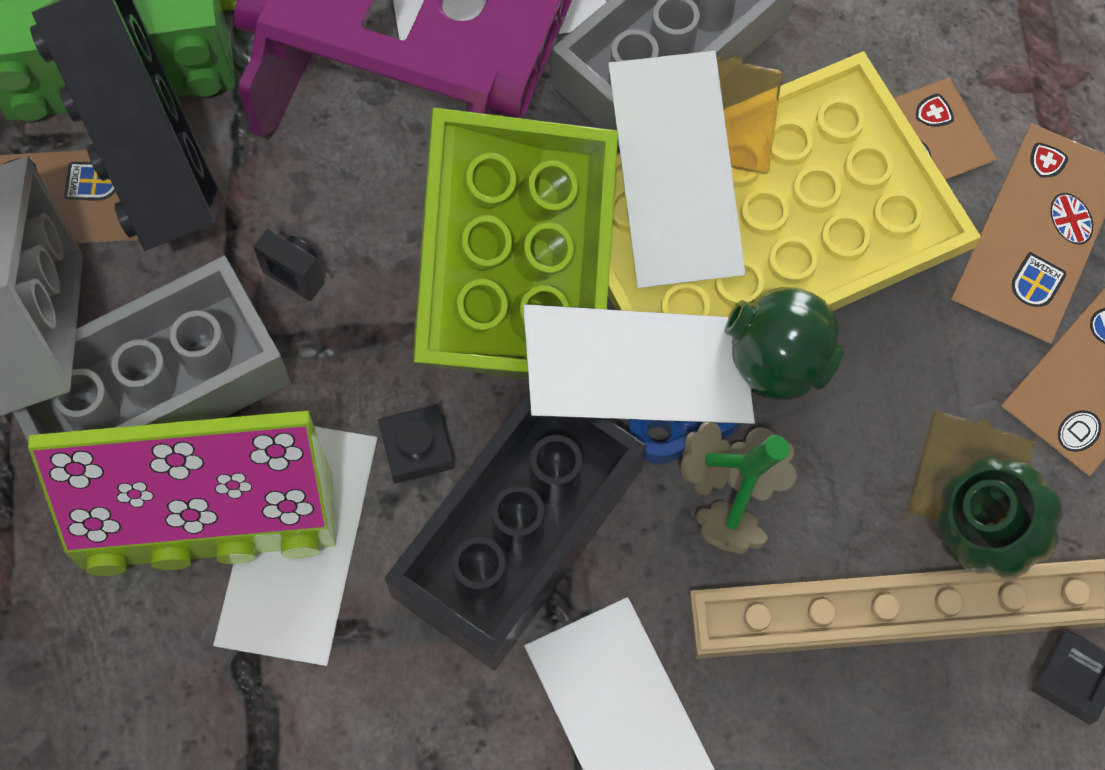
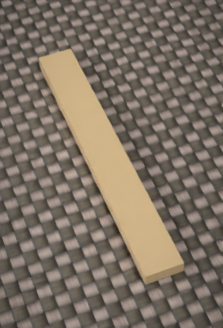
[688,559,1105,659]

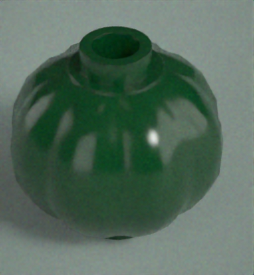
[724,287,843,400]
[937,456,1063,578]

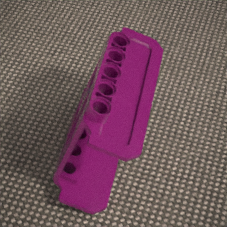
[234,0,572,137]

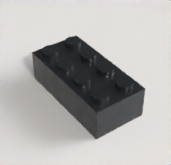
[30,0,223,251]
[385,390,647,671]

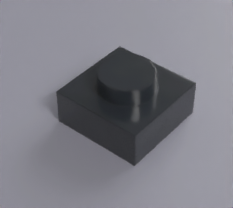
[253,228,324,302]
[378,404,454,484]
[1030,630,1105,725]

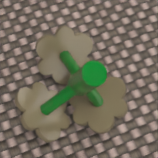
[681,422,797,554]

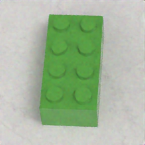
[0,0,236,121]

